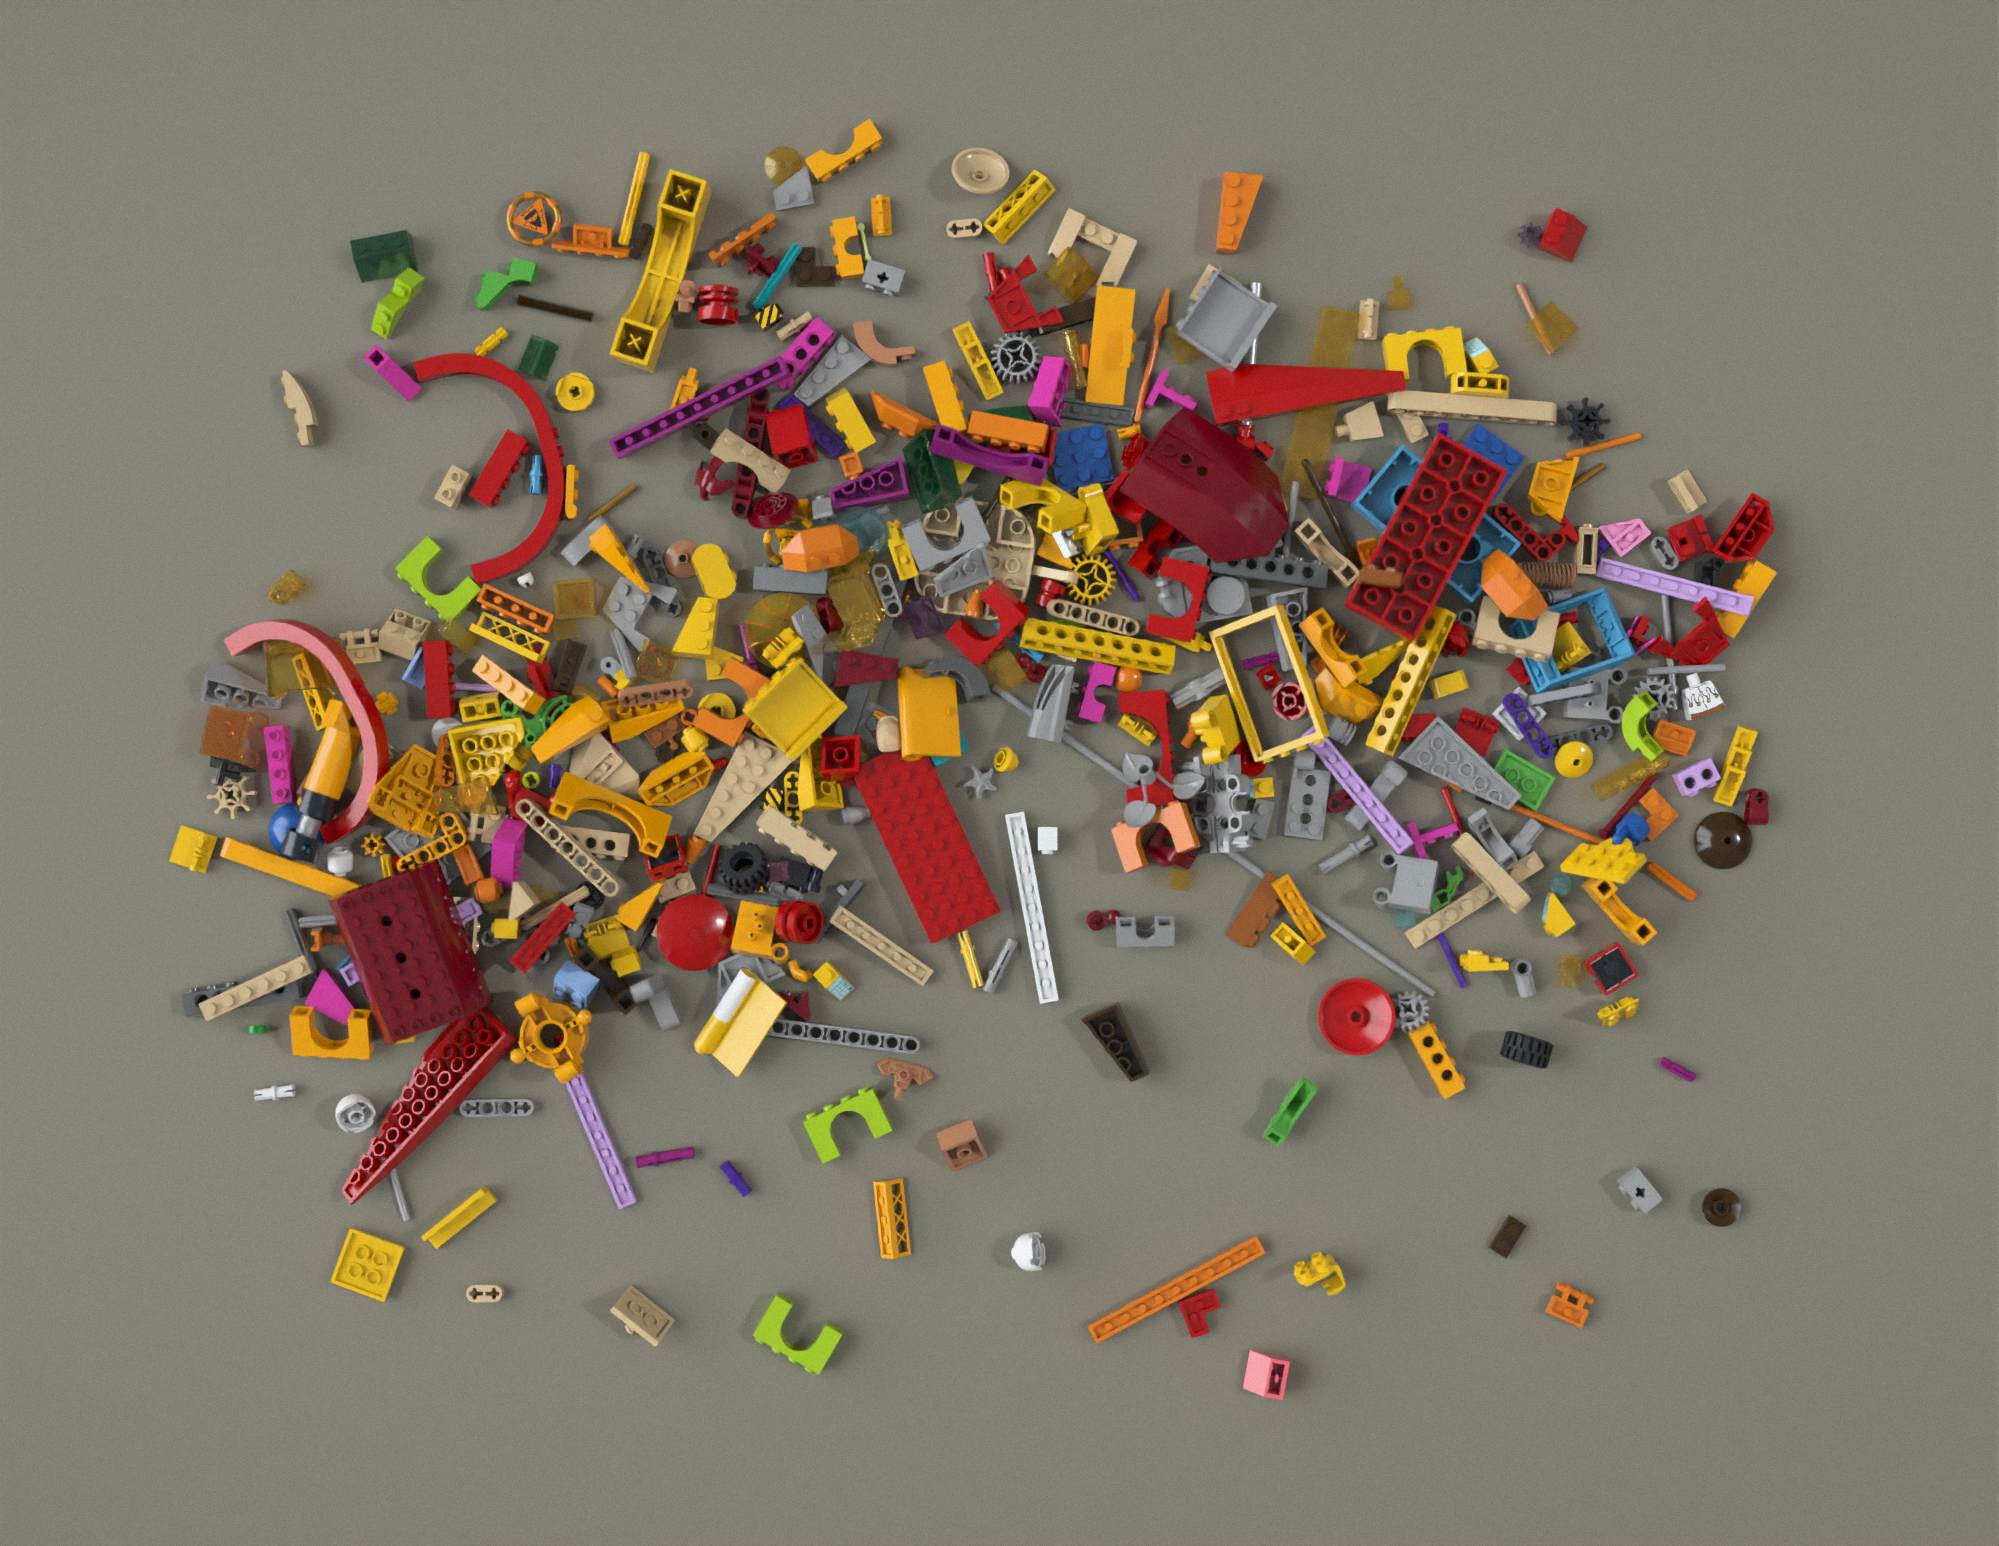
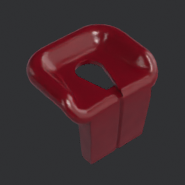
[1145,823,1202,870]

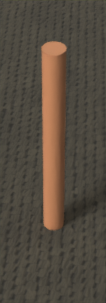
[1516,283,1555,355]

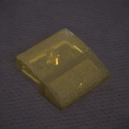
[1525,301,1578,354]

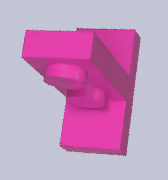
[1144,369,1197,411]
[1404,821,1458,859]

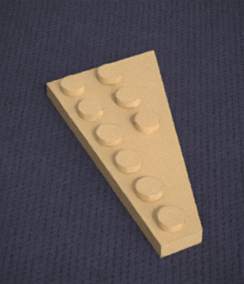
[694,731,792,842]

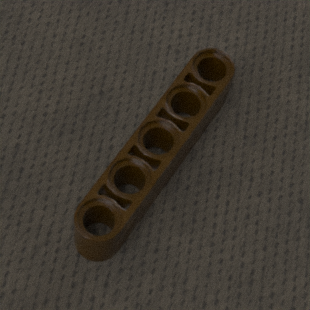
[1036,297,1096,336]

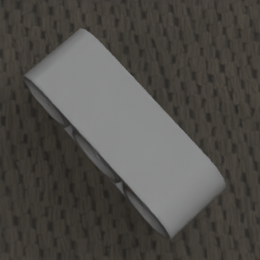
[561,515,614,568]
[872,563,903,618]

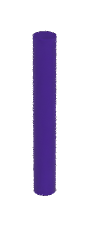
[1103,549,1140,601]
[1437,933,1468,988]

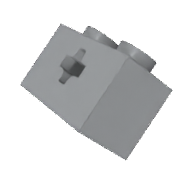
[862,259,906,297]
[1616,1166,1663,1213]

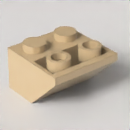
[378,608,431,661]

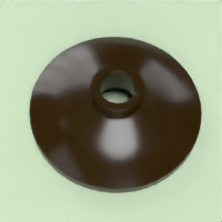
[1702,1188,1741,1227]

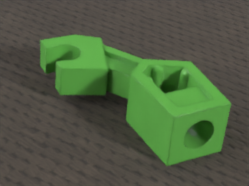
[1431,865,1463,911]

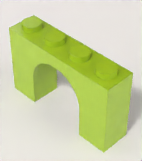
[395,536,482,624]
[803,1086,893,1164]
[753,1292,843,1374]

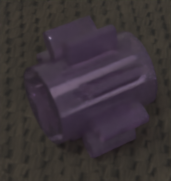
[1517,222,1543,248]

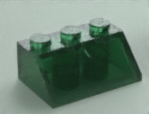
[350,230,419,283]

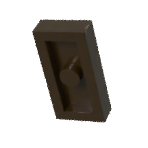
[1489,1215,1526,1258]

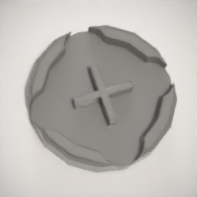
[1206,576,1245,615]

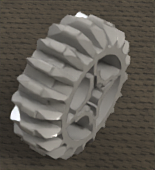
[991,332,1042,384]

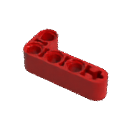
[1491,503,1566,562]

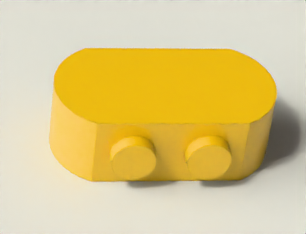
[1450,372,1509,399]
[691,543,737,602]

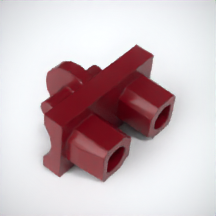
[743,243,779,279]

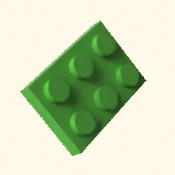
[1493,749,1555,811]

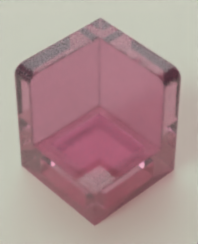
[767,860,791,882]

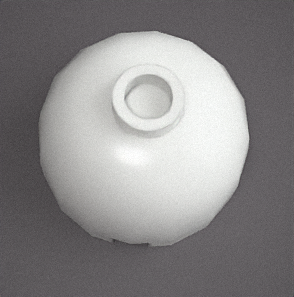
[335,1094,376,1133]
[1011,1232,1046,1271]

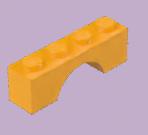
[805,119,883,184]
[1299,608,1368,688]
[472,655,546,715]

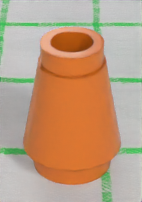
[964,589,984,619]
[685,834,707,864]

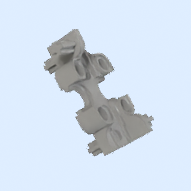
[1181,755,1254,853]

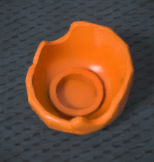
[1114,666,1143,693]

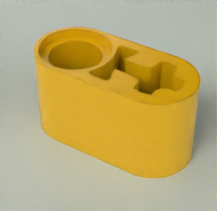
[1429,670,1469,699]

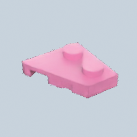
[1598,518,1651,558]

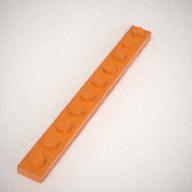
[1087,1235,1266,1344]

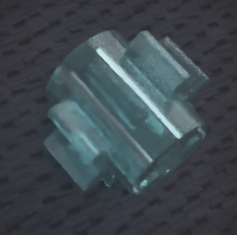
[1548,873,1573,897]

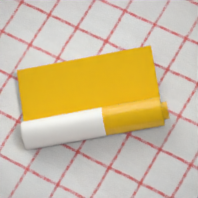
[694,968,787,1077]

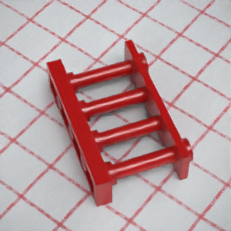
[510,902,576,973]

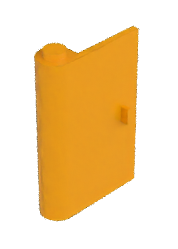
[897,667,961,761]

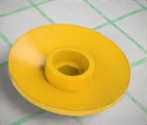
[1555,741,1593,778]

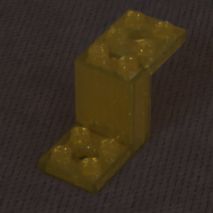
[826,549,886,652]

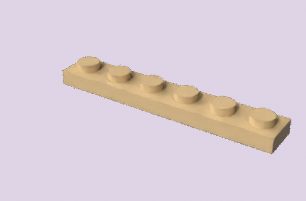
[829,905,934,986]
[199,955,313,1021]

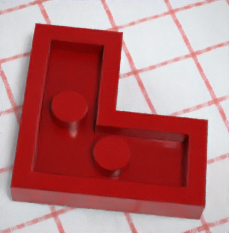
[1178,1288,1221,1339]

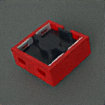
[643,833,689,882]
[1583,942,1639,996]

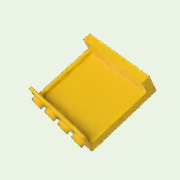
[742,656,848,762]

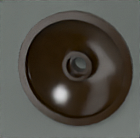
[1694,812,1752,869]

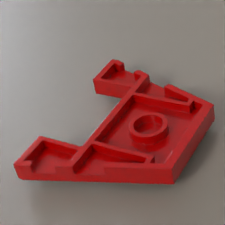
[987,255,1064,334]
[1648,596,1730,665]

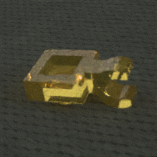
[1388,276,1411,311]

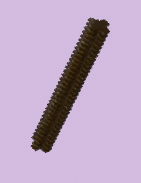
[517,294,594,322]

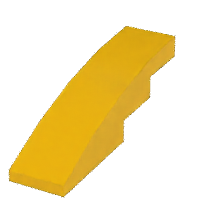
[952,321,1004,401]
[1713,725,1758,807]

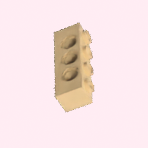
[551,825,633,860]

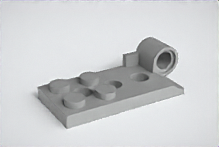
[1283,750,1331,840]

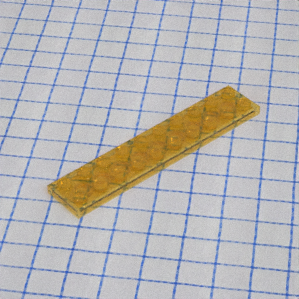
[1280,305,1361,501]

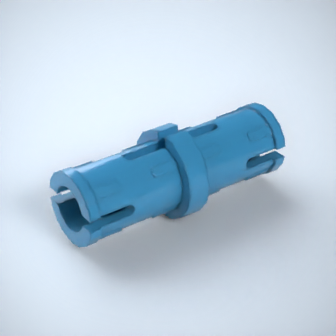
[529,455,545,495]

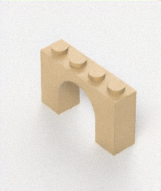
[1472,596,1560,662]

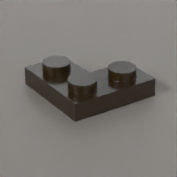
[796,247,835,287]

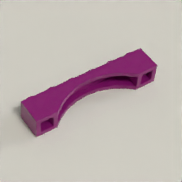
[929,424,1049,486]

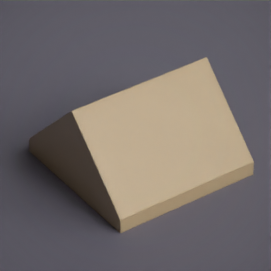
[508,880,541,921]

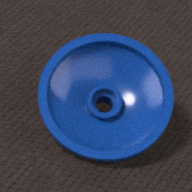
[269,802,326,860]

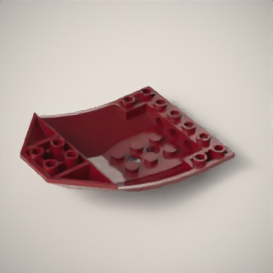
[1120,406,1290,563]

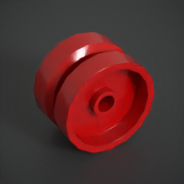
[775,900,824,944]

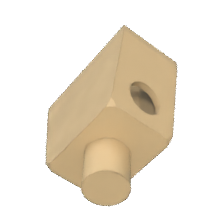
[1335,401,1384,443]

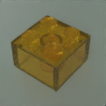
[553,578,598,621]

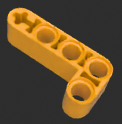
[397,812,468,871]

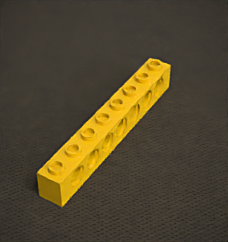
[1365,605,1457,757]
[1019,618,1176,675]

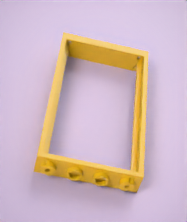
[1209,605,1330,764]

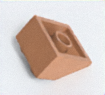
[936,1119,988,1172]

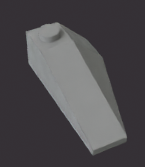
[200,660,283,710]

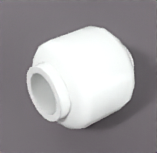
[327,847,353,876]

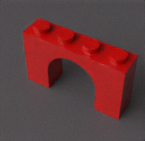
[1145,557,1211,643]
[944,579,1031,667]

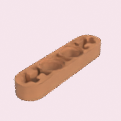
[618,679,693,707]

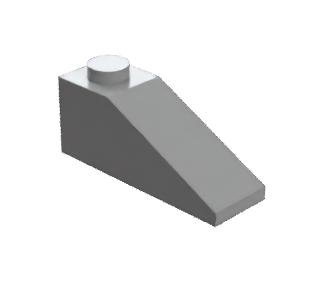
[812,495,837,525]

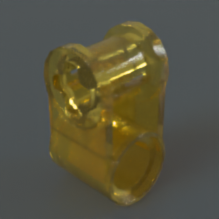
[268,570,306,605]

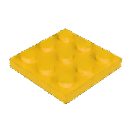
[330,1227,406,1302]

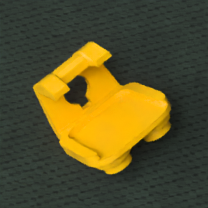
[1294,1252,1346,1295]

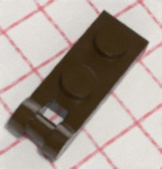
[552,639,587,696]

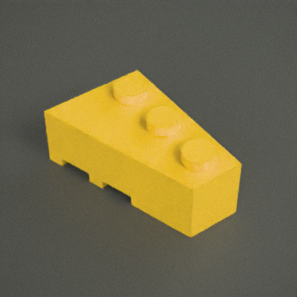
[825,387,876,453]

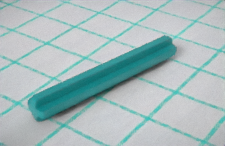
[752,243,802,310]

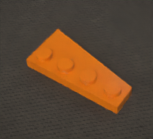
[709,212,778,268]

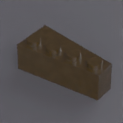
[1082,1002,1150,1082]

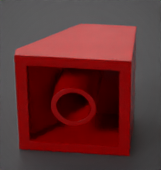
[1536,208,1587,263]
[821,735,861,782]

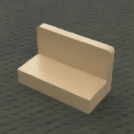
[1667,470,1707,514]

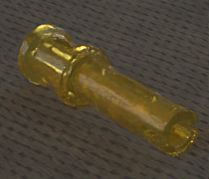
[1060,330,1088,389]

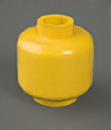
[681,725,710,752]

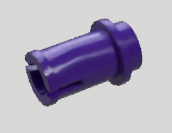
[547,764,563,788]

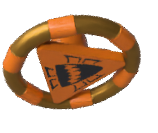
[506,191,562,247]

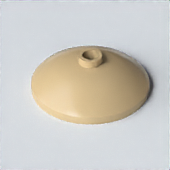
[952,148,1009,194]

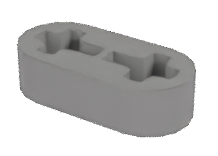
[1649,536,1679,571]

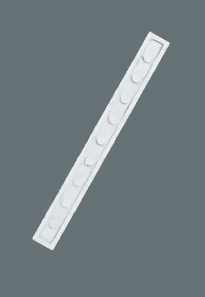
[1005,811,1059,1004]

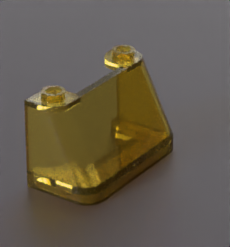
[262,637,346,699]

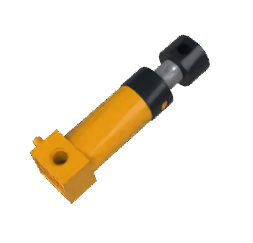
[279,699,362,864]

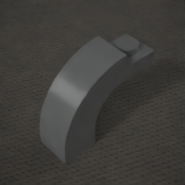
[923,655,990,703]

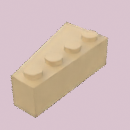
[756,804,837,871]

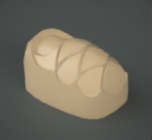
[876,715,902,752]

